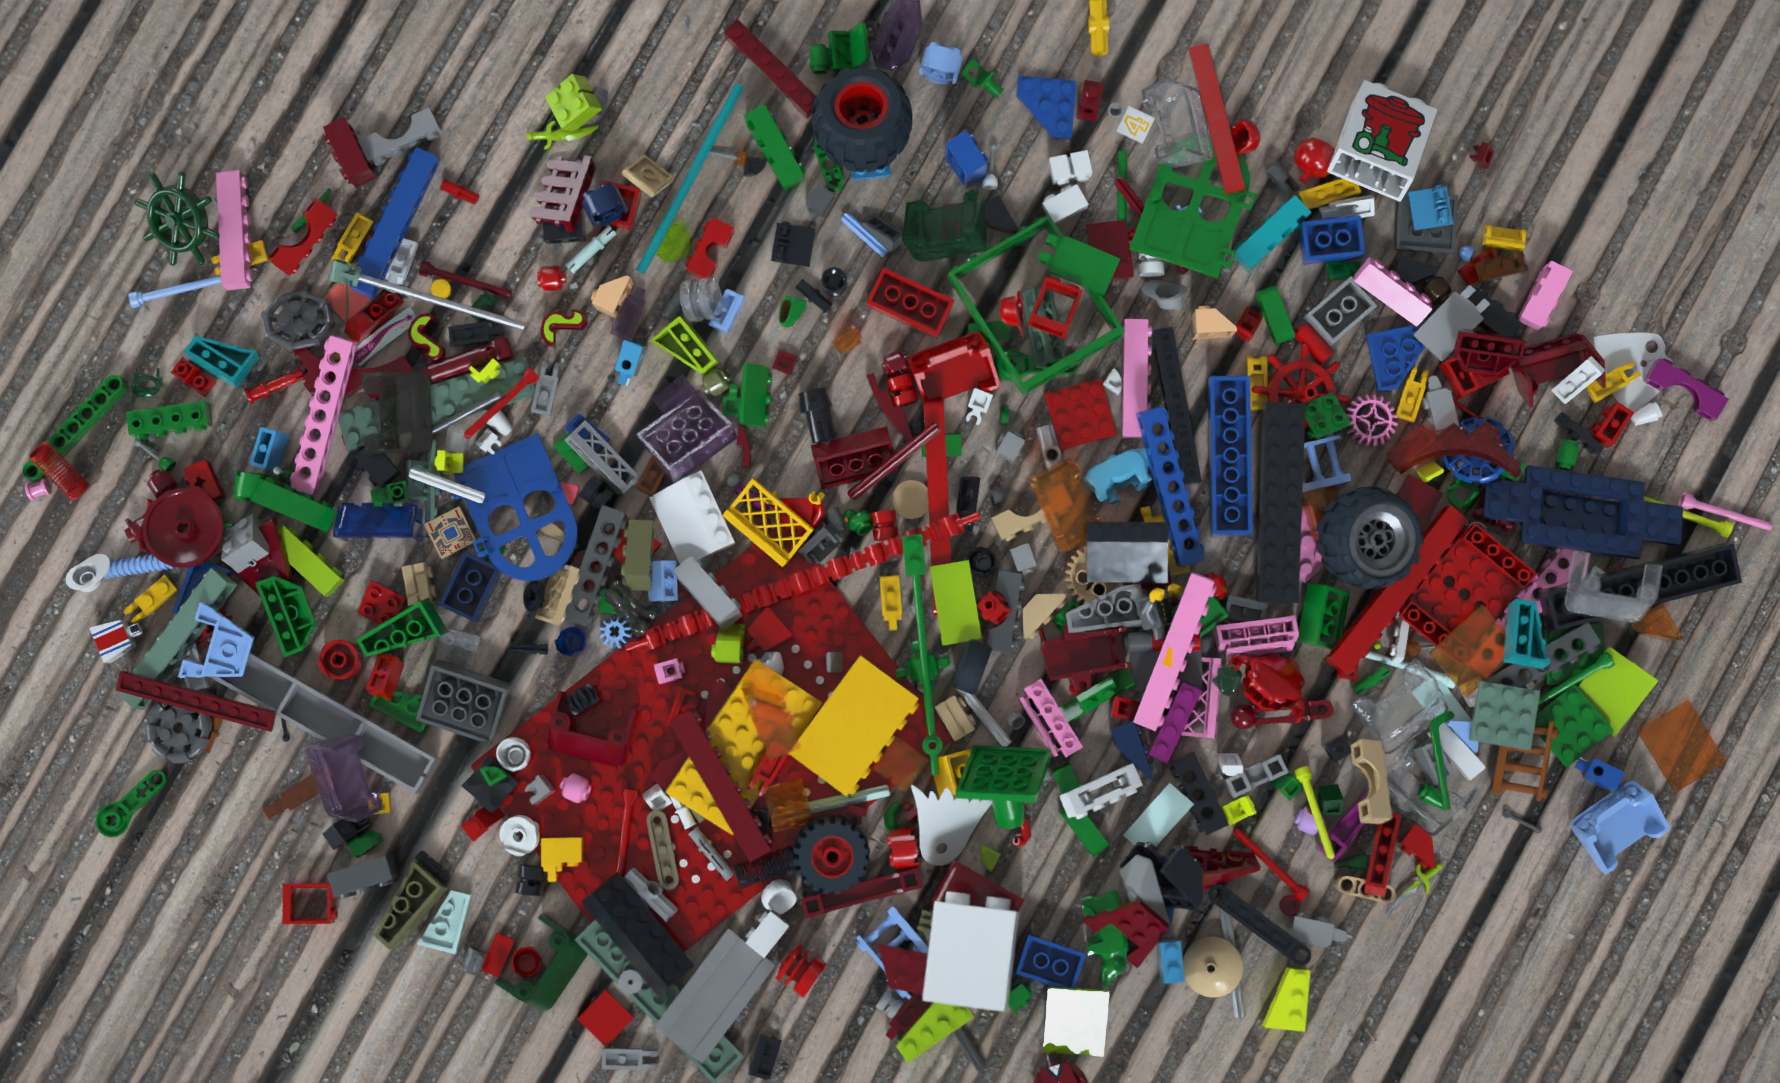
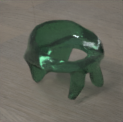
[131,368,163,397]
[1212,667,1242,697]

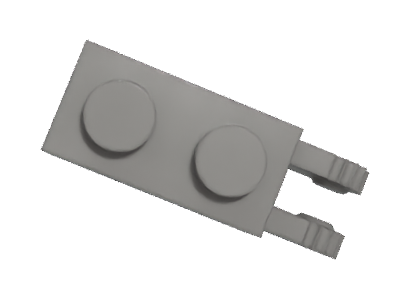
[1421,375,1459,433]
[1289,912,1348,947]

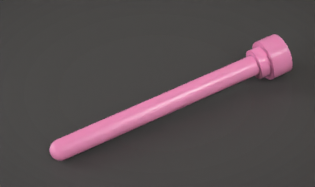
[1679,492,1773,530]

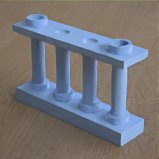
[1260,433,1351,493]
[856,905,929,1000]

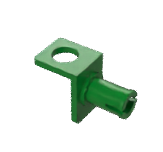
[961,59,1004,98]

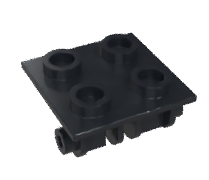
[771,222,816,267]

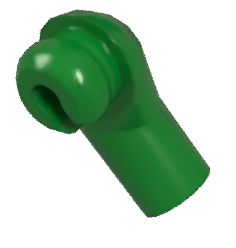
[883,801,901,831]

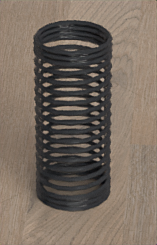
[733,845,798,889]

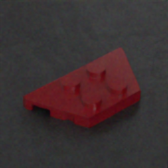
[878,944,928,995]

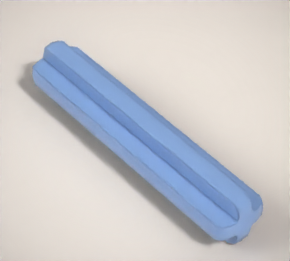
[841,212,889,257]

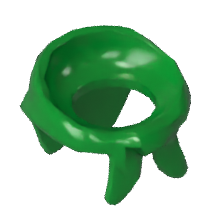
[1448,478,1480,510]

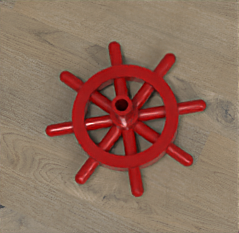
[1251,344,1350,433]

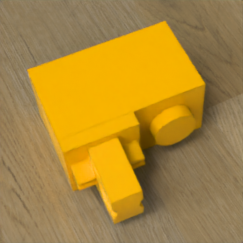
[541,837,584,882]

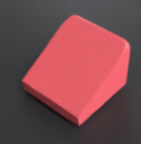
[561,482,581,506]

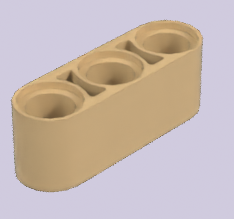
[1335,875,1396,903]

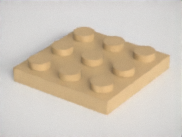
[535,565,580,626]

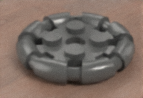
[146,702,212,764]

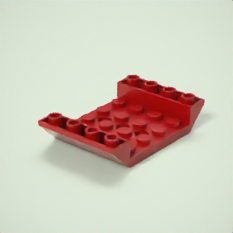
[1399,523,1537,666]

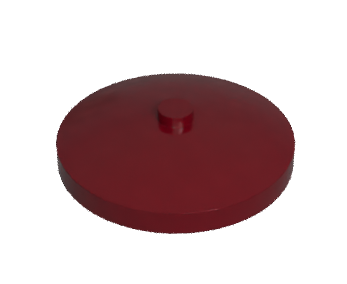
[143,488,225,568]

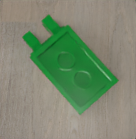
[1037,233,1120,296]

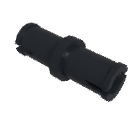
[795,279,833,313]

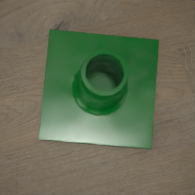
[956,745,1052,829]

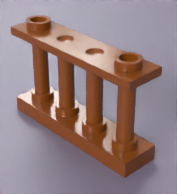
[1492,722,1558,802]

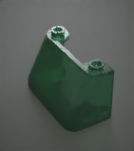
[902,189,987,262]

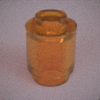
[832,327,862,354]

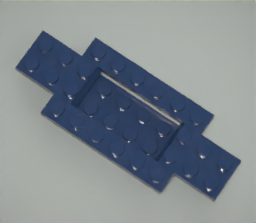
[1482,465,1683,560]

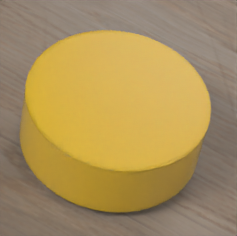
[431,279,452,299]

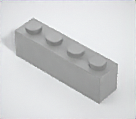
[673,556,742,631]

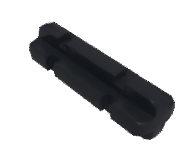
[509,642,549,655]
[415,850,451,883]

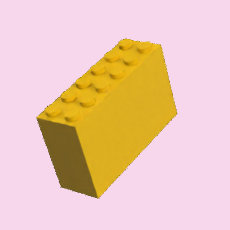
[788,656,919,797]

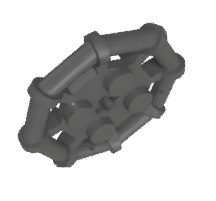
[261,288,336,352]

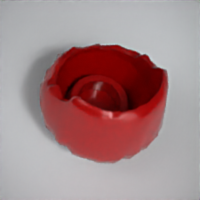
[1231,120,1261,154]

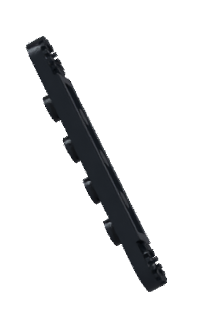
[1208,884,1311,965]

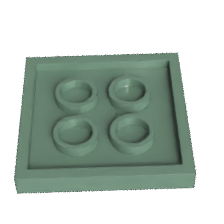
[1469,681,1540,750]

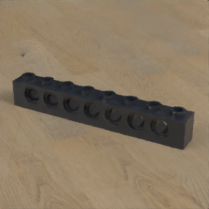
[1151,327,1202,486]

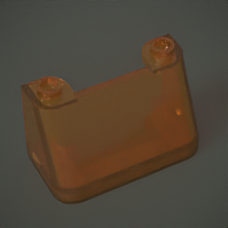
[1026,458,1102,553]

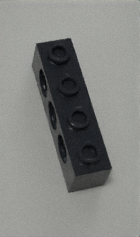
[1170,752,1229,835]

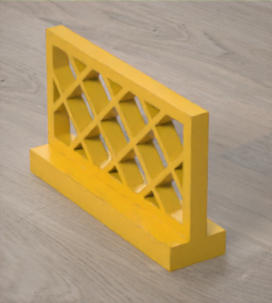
[722,478,814,567]

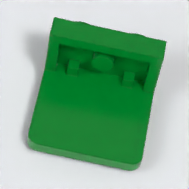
[828,23,871,71]

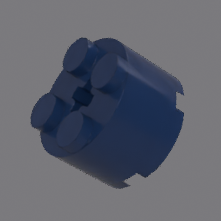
[582,182,628,227]

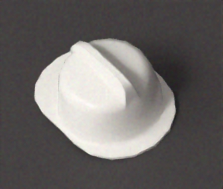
[66,554,110,592]

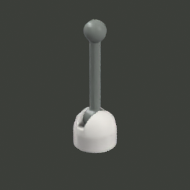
[982,142,998,190]

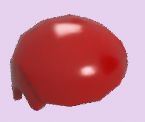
[511,946,542,978]

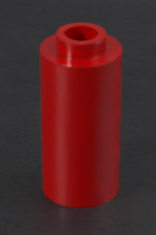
[1294,323,1335,365]

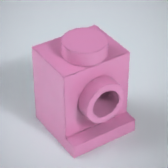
[654,658,686,685]

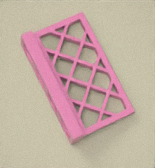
[1169,657,1223,739]

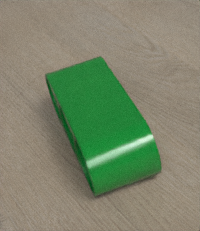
[1255,285,1295,345]
[1059,807,1109,858]

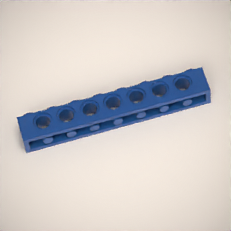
[1136,406,1205,567]

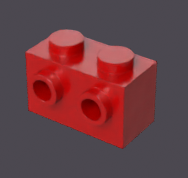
[1591,402,1634,448]

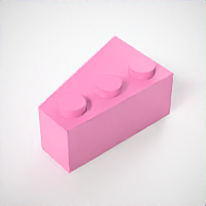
[1518,261,1573,330]

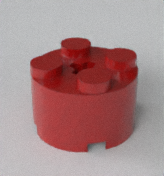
[318,640,363,680]
[887,827,922,870]

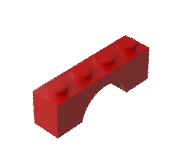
[267,198,337,276]

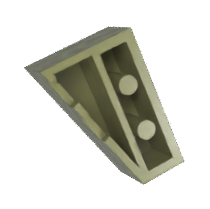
[621,519,655,591]

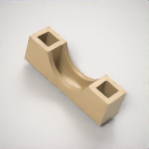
[991,483,1073,542]
[1350,739,1392,824]

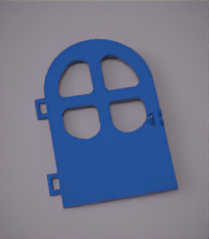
[452,433,578,581]

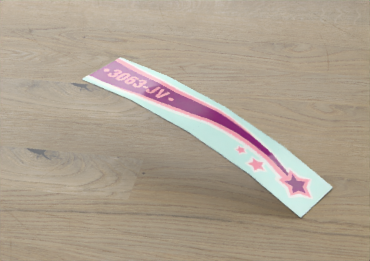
[354,307,417,366]

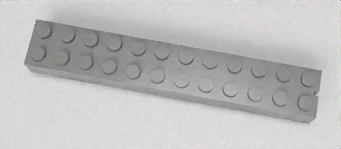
[209,652,440,794]

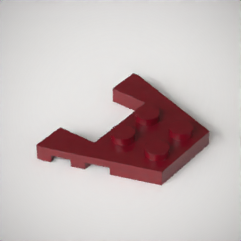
[216,518,293,596]
[1083,900,1169,968]

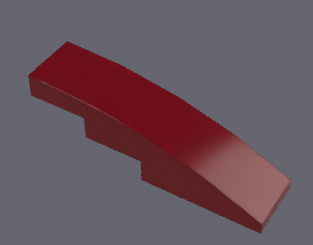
[866,373,913,443]

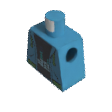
[615,340,648,386]

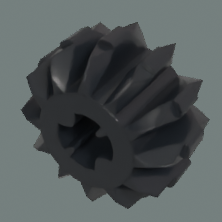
[564,684,600,715]

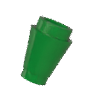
[1417,783,1443,810]

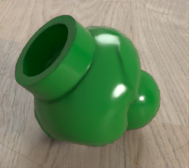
[844,509,872,536]

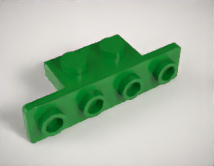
[1059,668,1135,724]

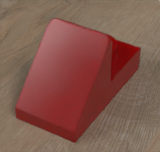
[461,807,505,842]

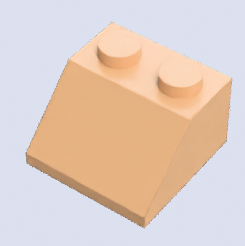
[591,275,634,319]
[1191,306,1237,340]

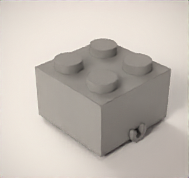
[222,514,269,573]

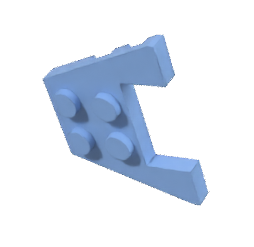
[178,602,255,678]

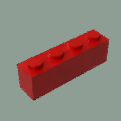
[1365,813,1401,897]

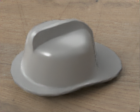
[1141,280,1187,310]

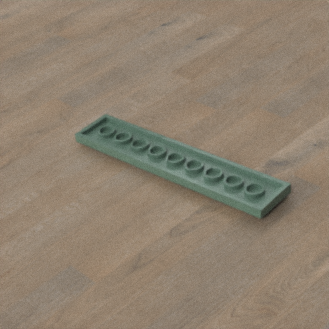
[338,357,536,451]
[575,920,744,1083]

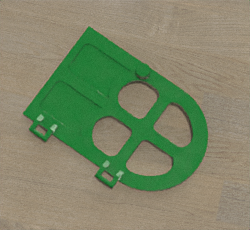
[1129,137,1257,278]

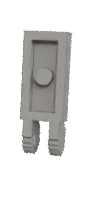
[531,359,561,417]
[602,1048,659,1070]

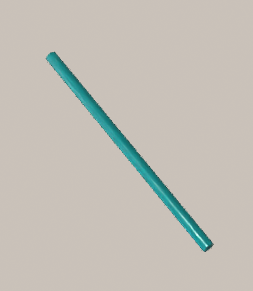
[636,83,744,274]

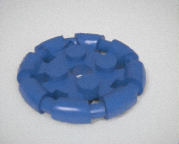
[1442,416,1515,484]

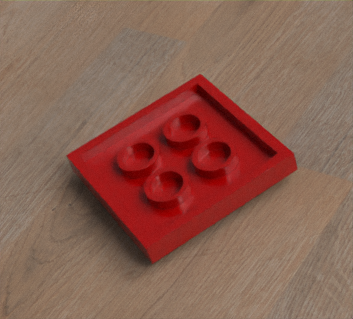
[1044,379,1117,450]

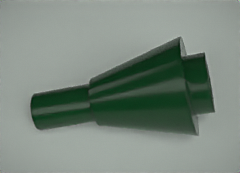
[1334,851,1371,871]

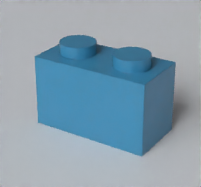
[249,427,290,471]

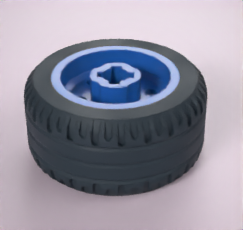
[953,639,992,694]

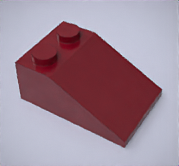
[1086,220,1134,281]

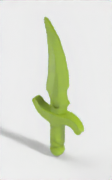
[526,121,599,150]

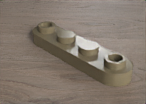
[647,810,679,890]

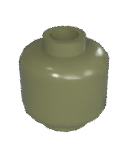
[701,367,731,396]

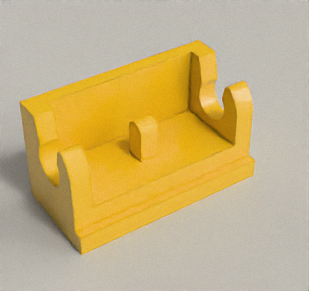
[1481,225,1527,252]

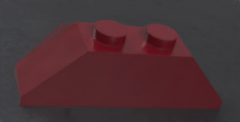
[1454,329,1527,376]

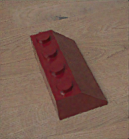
[810,426,898,490]

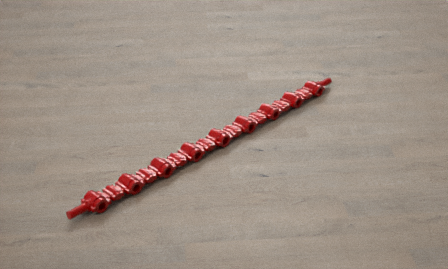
[624,511,981,652]

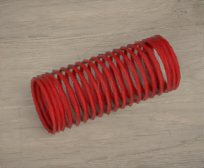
[29,442,89,500]

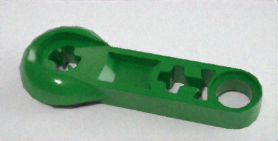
[994,349,1078,381]
[95,770,168,838]

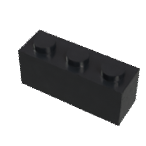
[1467,287,1523,337]

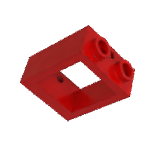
[1028,277,1083,339]
[282,883,338,924]

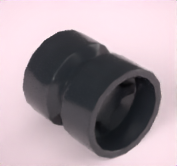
[821,267,847,297]
[579,476,616,512]
[515,865,544,896]

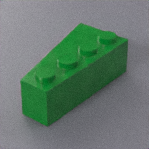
[744,104,806,191]
[356,598,449,657]

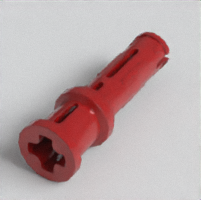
[244,368,305,405]

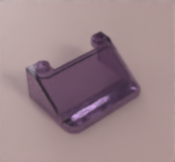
[305,734,383,822]

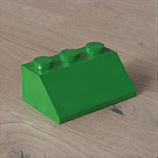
[739,363,773,429]
[1297,583,1350,650]

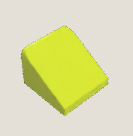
[1417,461,1444,483]

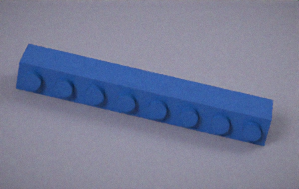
[349,147,440,300]

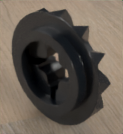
[523,581,546,612]

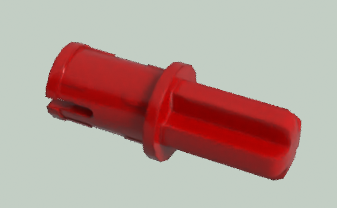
[440,178,480,205]

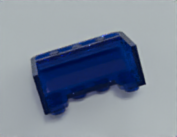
[333,503,423,542]

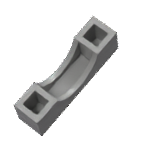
[358,107,442,166]

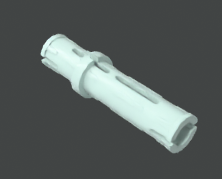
[565,225,617,274]

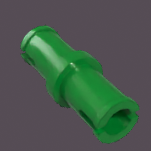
[1351,663,1391,696]

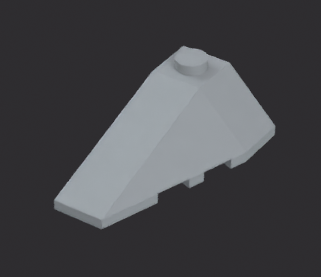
[1066,584,1143,633]

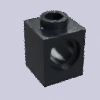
[1322,735,1351,762]

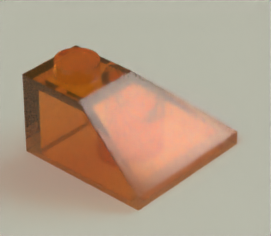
[1631,603,1683,642]

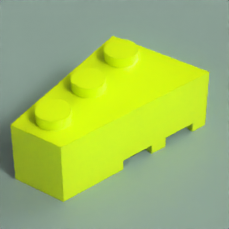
[1262,967,1310,1032]

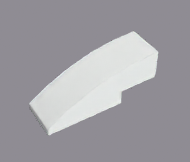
[1427,723,1486,780]

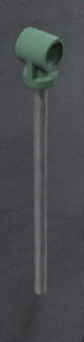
[328,259,525,330]

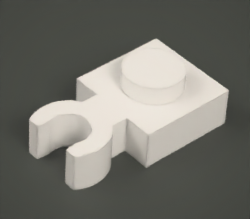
[966,388,993,425]

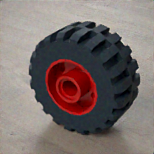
[792,815,870,895]

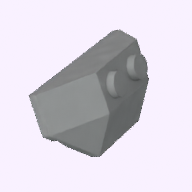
[1119,855,1170,924]

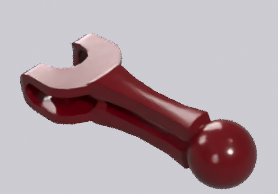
[1230,700,1334,730]

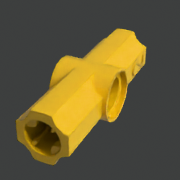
[1088,0,1109,56]

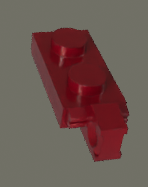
[886,993,933,1041]

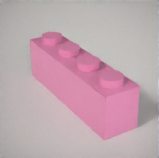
[1354,257,1432,326]

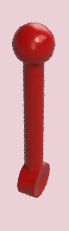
[1453,397,1483,418]

